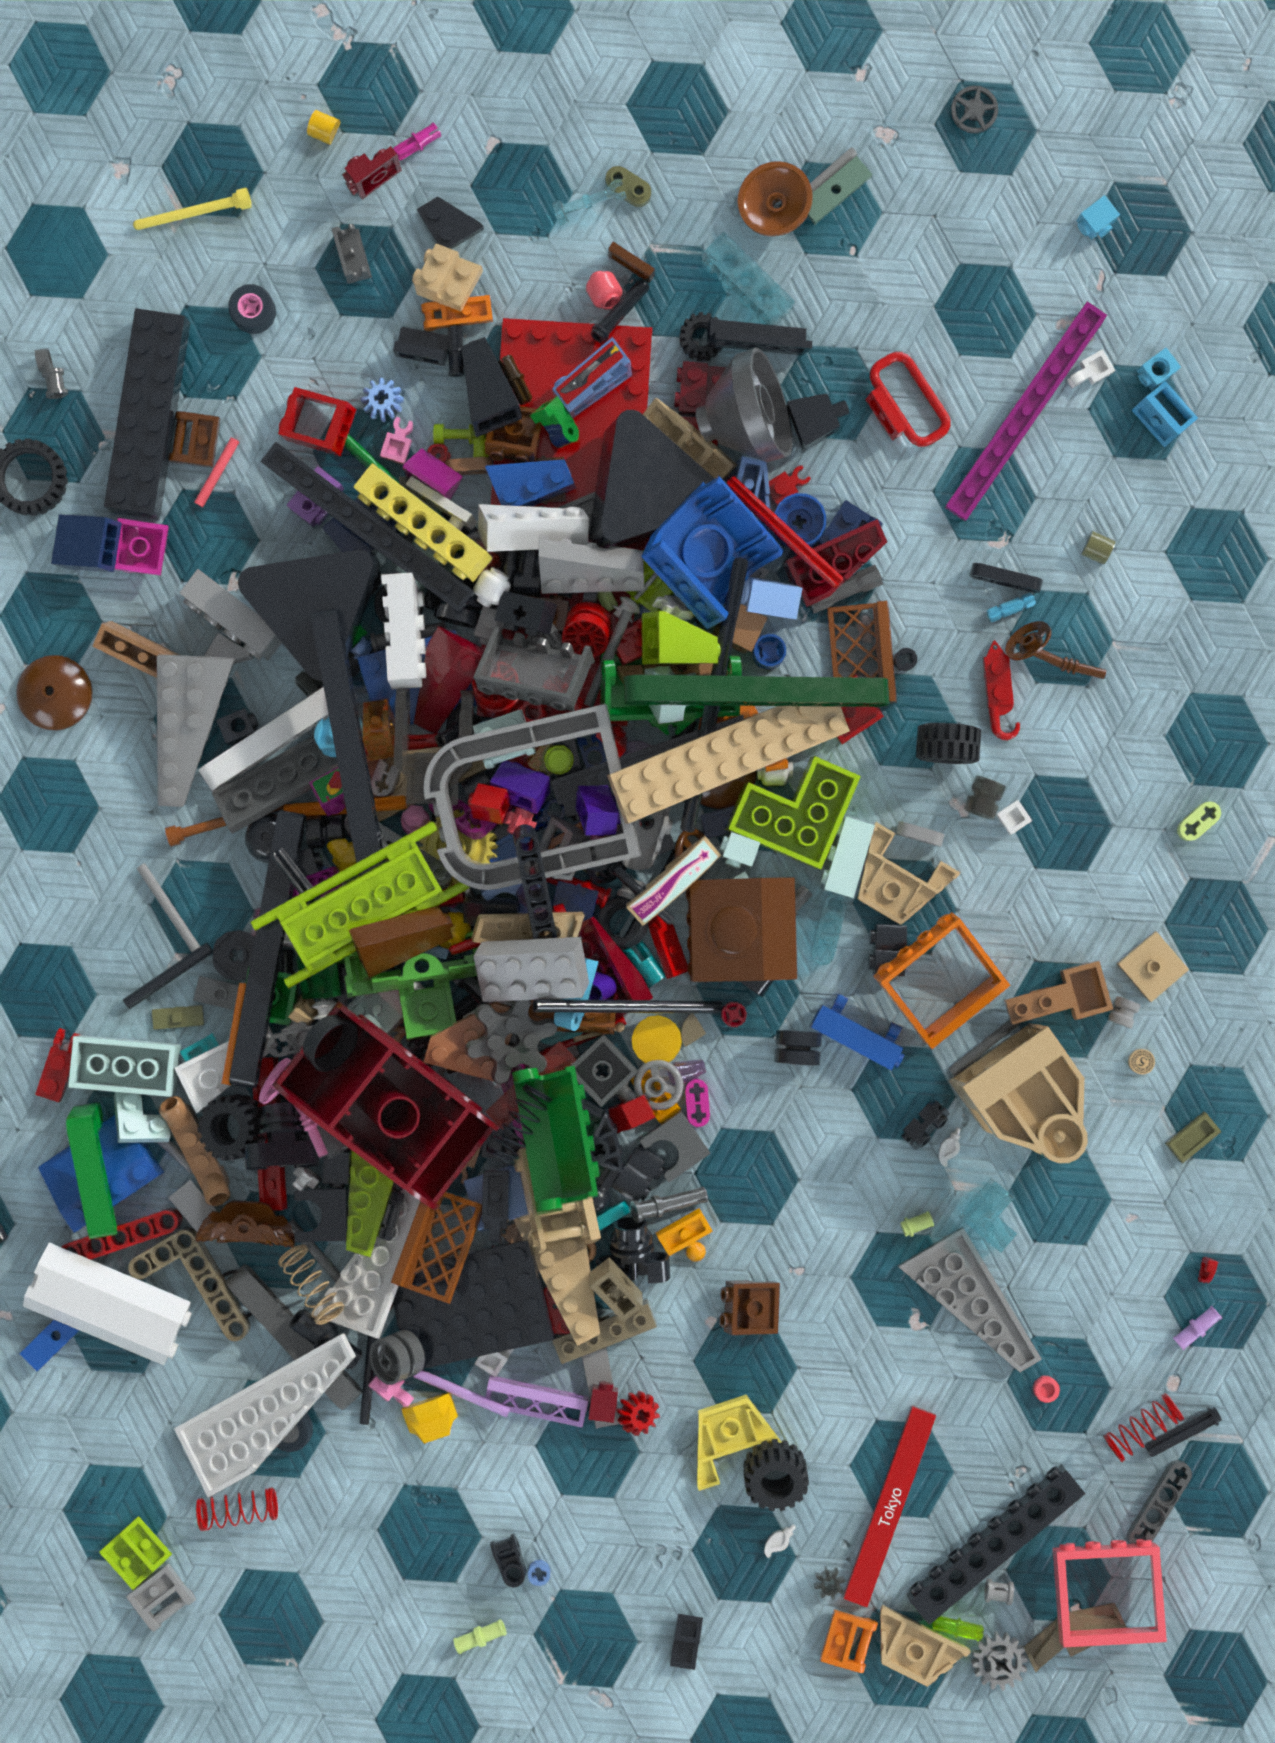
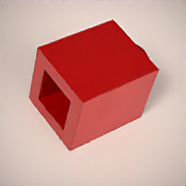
[468,783,510,824]

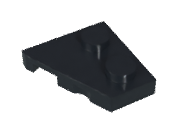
[417,196,484,249]

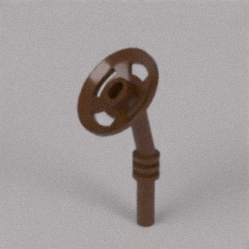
[1005,621,1107,679]

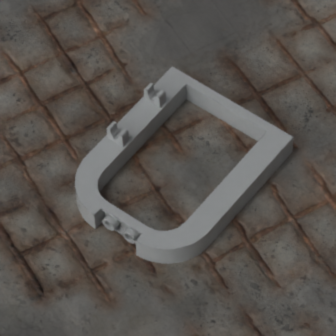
[424,704,641,890]

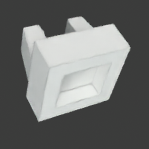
[996,800,1032,835]

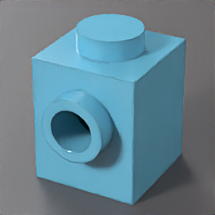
[1076,195,1120,240]

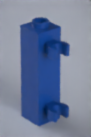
[809,994,904,1071]

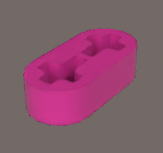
[685,1078,710,1127]

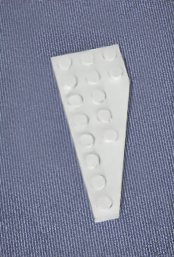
[174,1333,356,1498]

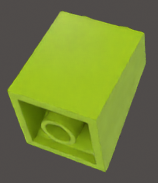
[642,611,721,665]

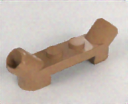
[159,1096,231,1206]

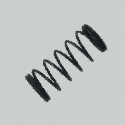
[486,1084,553,1167]

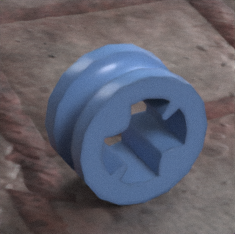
[528,1560,550,1586]

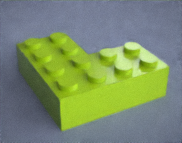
[725,756,861,869]

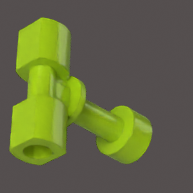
[433,424,489,458]

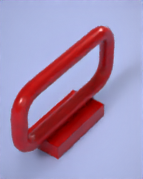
[865,351,951,447]

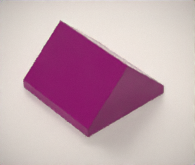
[403,448,463,501]

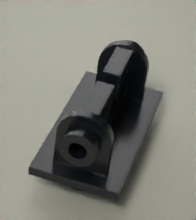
[901,1099,950,1150]

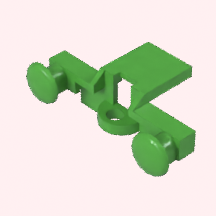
[337,931,478,1041]

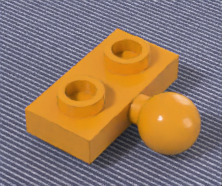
[656,1208,713,1262]

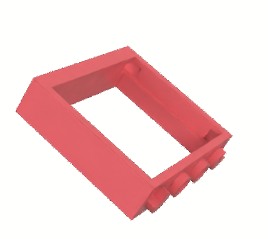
[1053,1539,1167,1647]

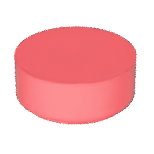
[1033,1376,1060,1403]

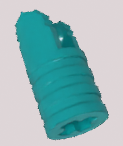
[624,940,666,988]

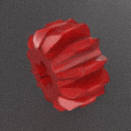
[616,1391,660,1436]

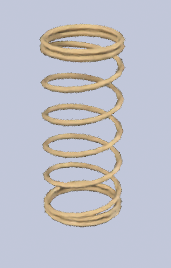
[278,1245,345,1325]

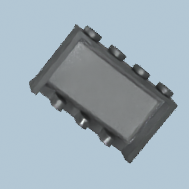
[474,626,595,711]

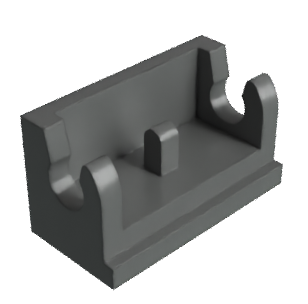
[331,224,372,284]

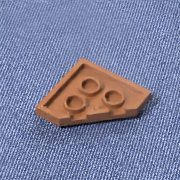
[424,1001,512,1081]

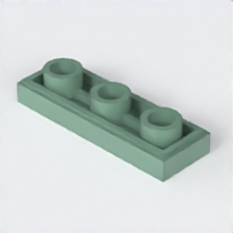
[808,156,873,225]

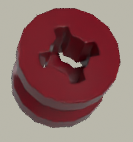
[721,1002,747,1027]

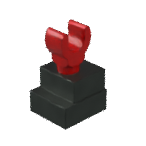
[295,671,323,697]

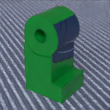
[530,396,579,448]

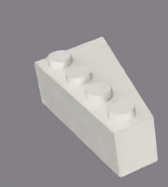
[478,504,589,552]

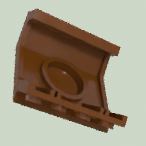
[686,877,797,982]

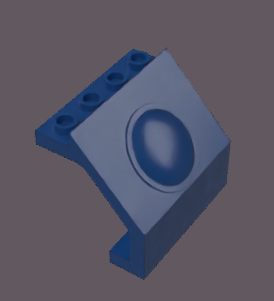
[641,476,784,629]

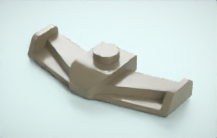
[1024,1603,1127,1672]

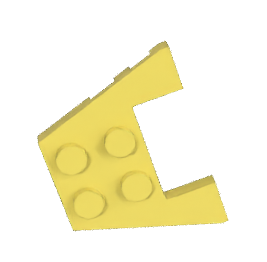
[697,1395,782,1491]

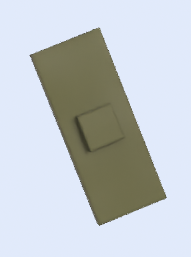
[152,1005,204,1030]

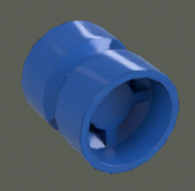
[752,634,787,670]

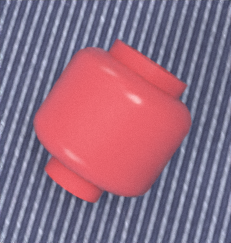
[586,271,623,310]

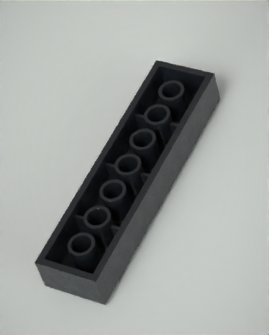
[104,308,191,519]

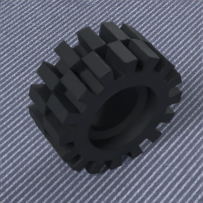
[679,312,722,362]

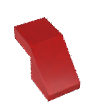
[608,1093,656,1133]

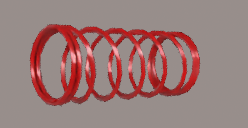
[1103,1393,1184,1463]
[196,1487,278,1532]

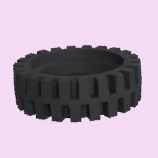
[0,438,68,516]

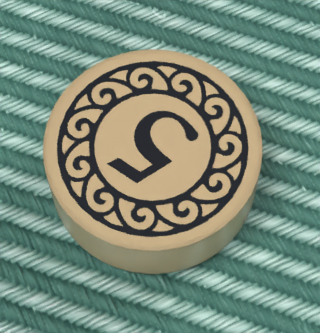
[1128,1049,1155,1074]

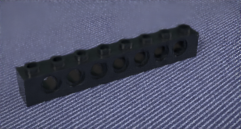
[907,1464,1086,1625]

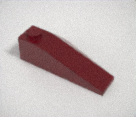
[782,519,888,607]

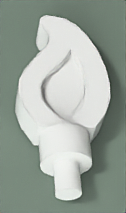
[939,1127,961,1167]
[764,1524,796,1558]

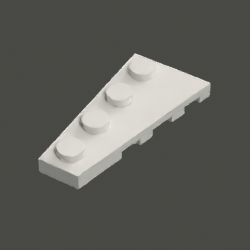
[174,1026,278,1114]

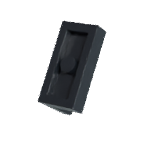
[393,327,448,366]

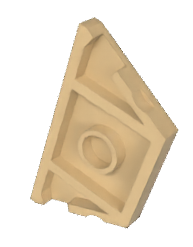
[880,1605,971,1687]

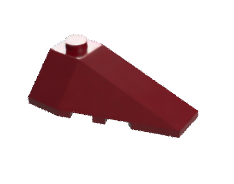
[413,626,484,734]
[578,916,653,1018]

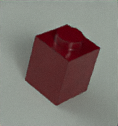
[588,1381,618,1423]

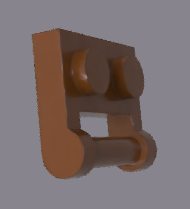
[168,411,221,468]

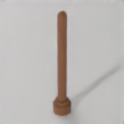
[165,804,285,847]

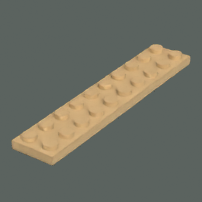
[607,706,849,824]

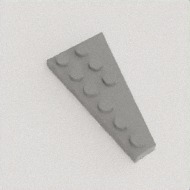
[157,654,235,807]
[897,1227,1042,1372]

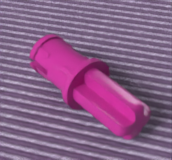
[393,122,442,161]

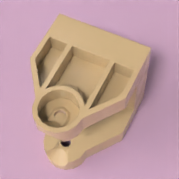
[949,1023,1088,1163]

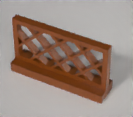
[827,600,897,704]
[391,1192,482,1304]

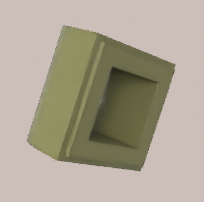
[1081,531,1116,565]

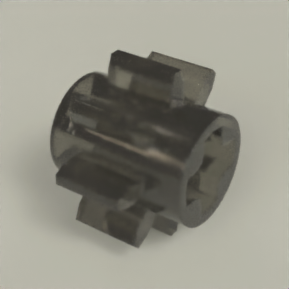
[813,1566,845,1600]

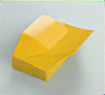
[401,1392,458,1444]

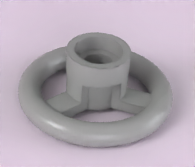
[634,1060,683,1110]

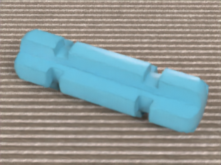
[987,593,1036,622]

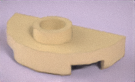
[289,993,318,1025]

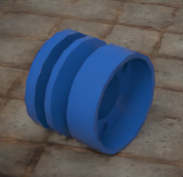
[774,493,826,549]

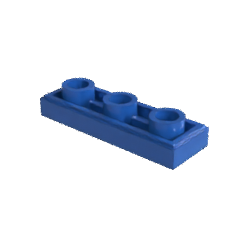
[19,1320,80,1371]

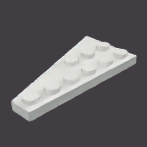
[311,1189,420,1339]

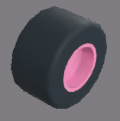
[228,284,276,334]

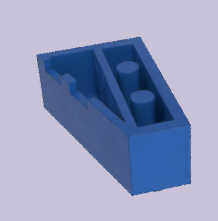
[485,460,576,507]

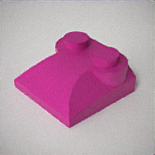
[115,518,169,576]

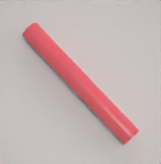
[194,437,240,507]

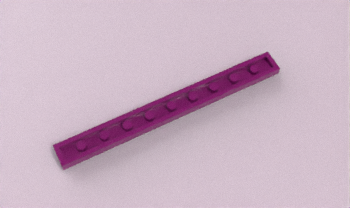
[945,301,1108,521]

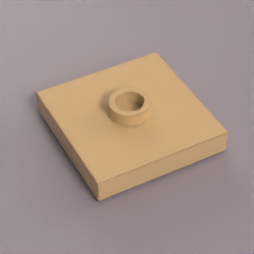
[1117,931,1189,1002]

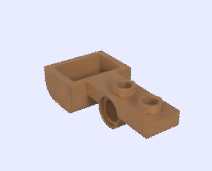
[1004,961,1113,1025]

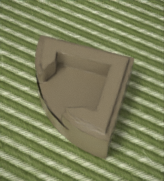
[681,1013,706,1047]

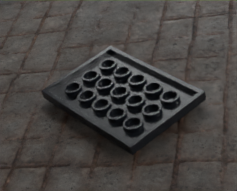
[392,1239,555,1369]

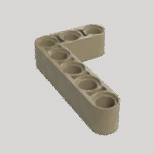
[128,1228,251,1341]

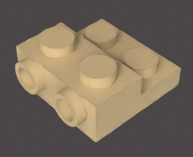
[412,244,483,311]

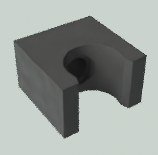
[639,1110,711,1182]

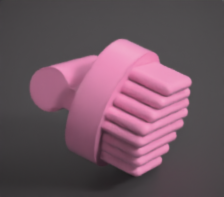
[401,805,430,834]

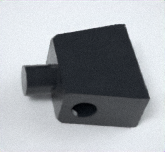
[786,394,849,451]

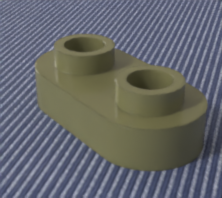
[605,166,651,207]

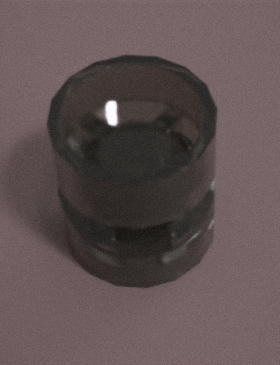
[963,775,1006,820]

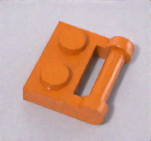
[820,1609,878,1673]

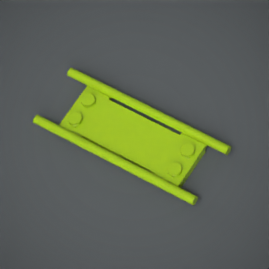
[251,821,470,988]

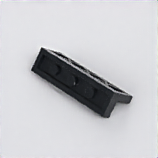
[707,319,812,356]

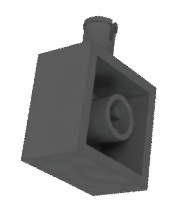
[570,1034,638,1107]

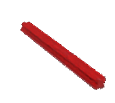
[726,476,843,588]

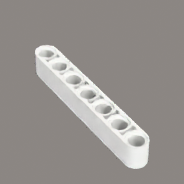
[199,687,358,792]

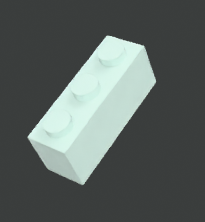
[820,817,875,898]

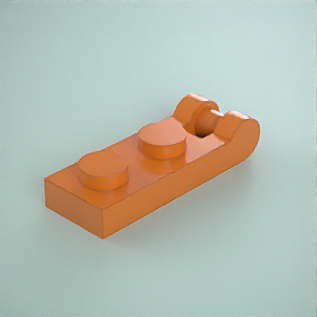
[421,295,493,331]

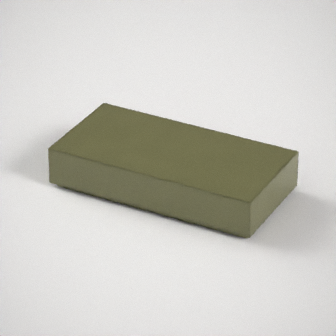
[1165,1111,1221,1164]

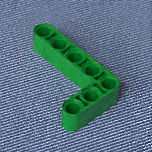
[66,1102,117,1239]

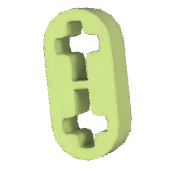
[1177,802,1221,841]

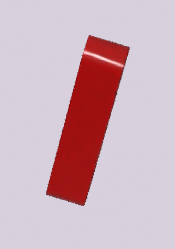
[61,1208,182,1260]

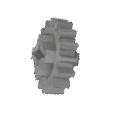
[971,1631,1028,1691]

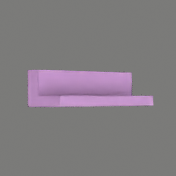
[486,1375,589,1427]

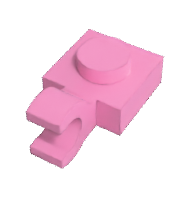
[368,1375,414,1407]

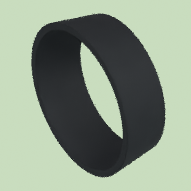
[303,1015,358,1072]

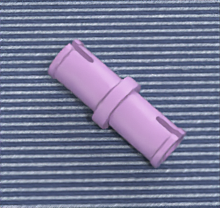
[1173,1305,1222,1351]

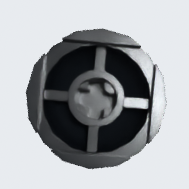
[245,814,277,864]

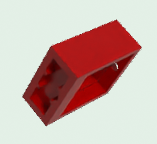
[278,387,357,456]

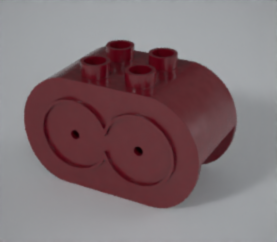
[272,1001,500,1210]

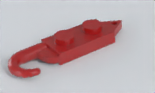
[982,640,1020,740]

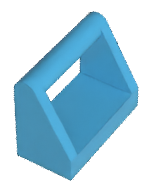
[1132,381,1198,448]

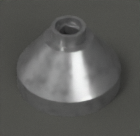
[696,348,793,462]

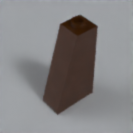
[348,906,454,978]

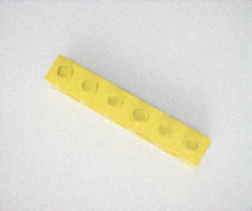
[353,463,493,582]

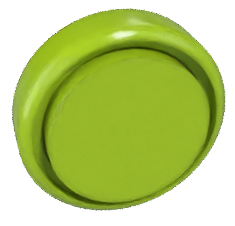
[544,745,574,774]

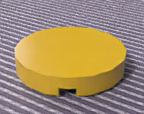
[632,1015,682,1063]

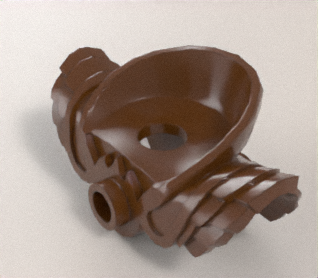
[195,1200,295,1248]

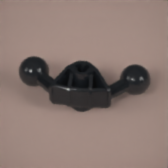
[581,1100,624,1215]

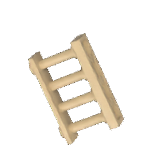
[514,1148,601,1254]

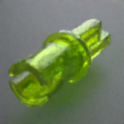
[932,1616,984,1641]

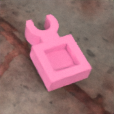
[380,417,413,465]

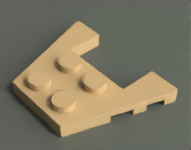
[857,822,960,925]

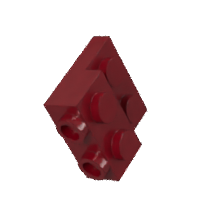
[342,146,402,200]
[674,361,727,417]

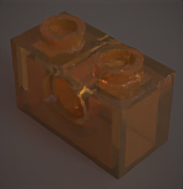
[363,699,395,761]

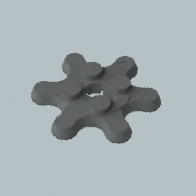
[464,1000,558,1084]

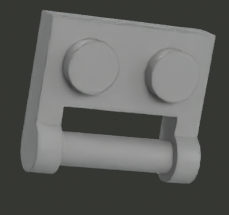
[126,1563,196,1632]

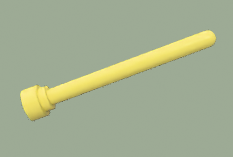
[133,188,252,230]

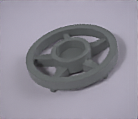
[951,86,998,134]

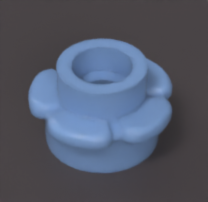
[350,636,372,659]

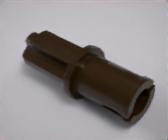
[498,355,532,405]

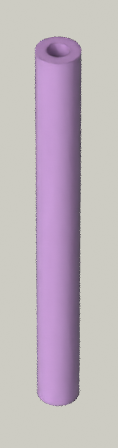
[414,1370,510,1418]

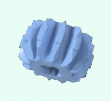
[361,378,404,422]

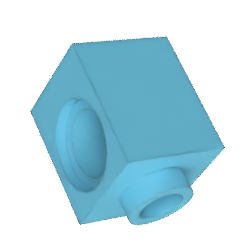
[1137,348,1181,391]

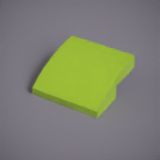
[99,1516,172,1590]

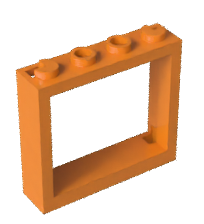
[873,912,1011,1049]

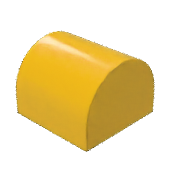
[307,110,341,145]

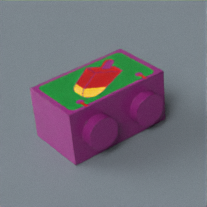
[309,767,346,816]

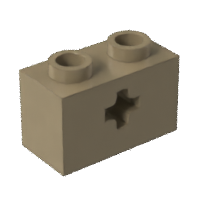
[590,1257,643,1322]

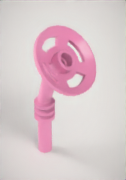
[259,1058,328,1158]

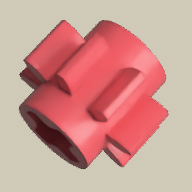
[503,807,537,839]

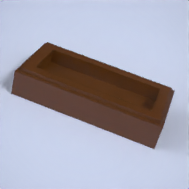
[608,241,655,283]

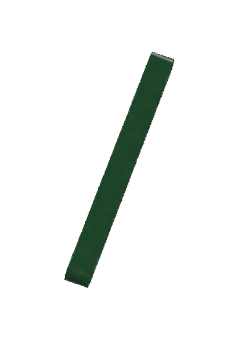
[623,675,890,707]

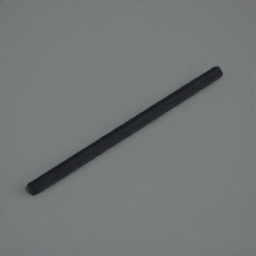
[680,557,749,833]

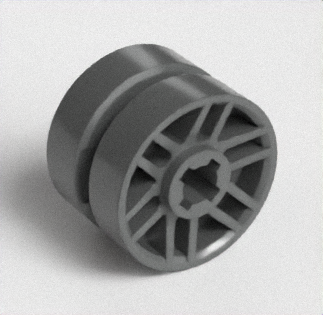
[370,1330,425,1385]

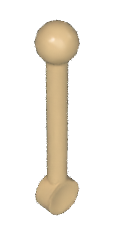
[573,1022,625,1042]

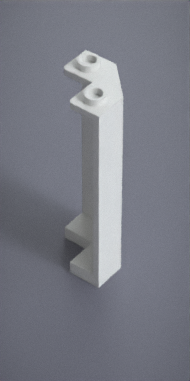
[23,1243,192,1365]

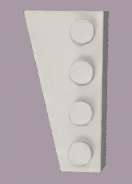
[381,573,426,689]

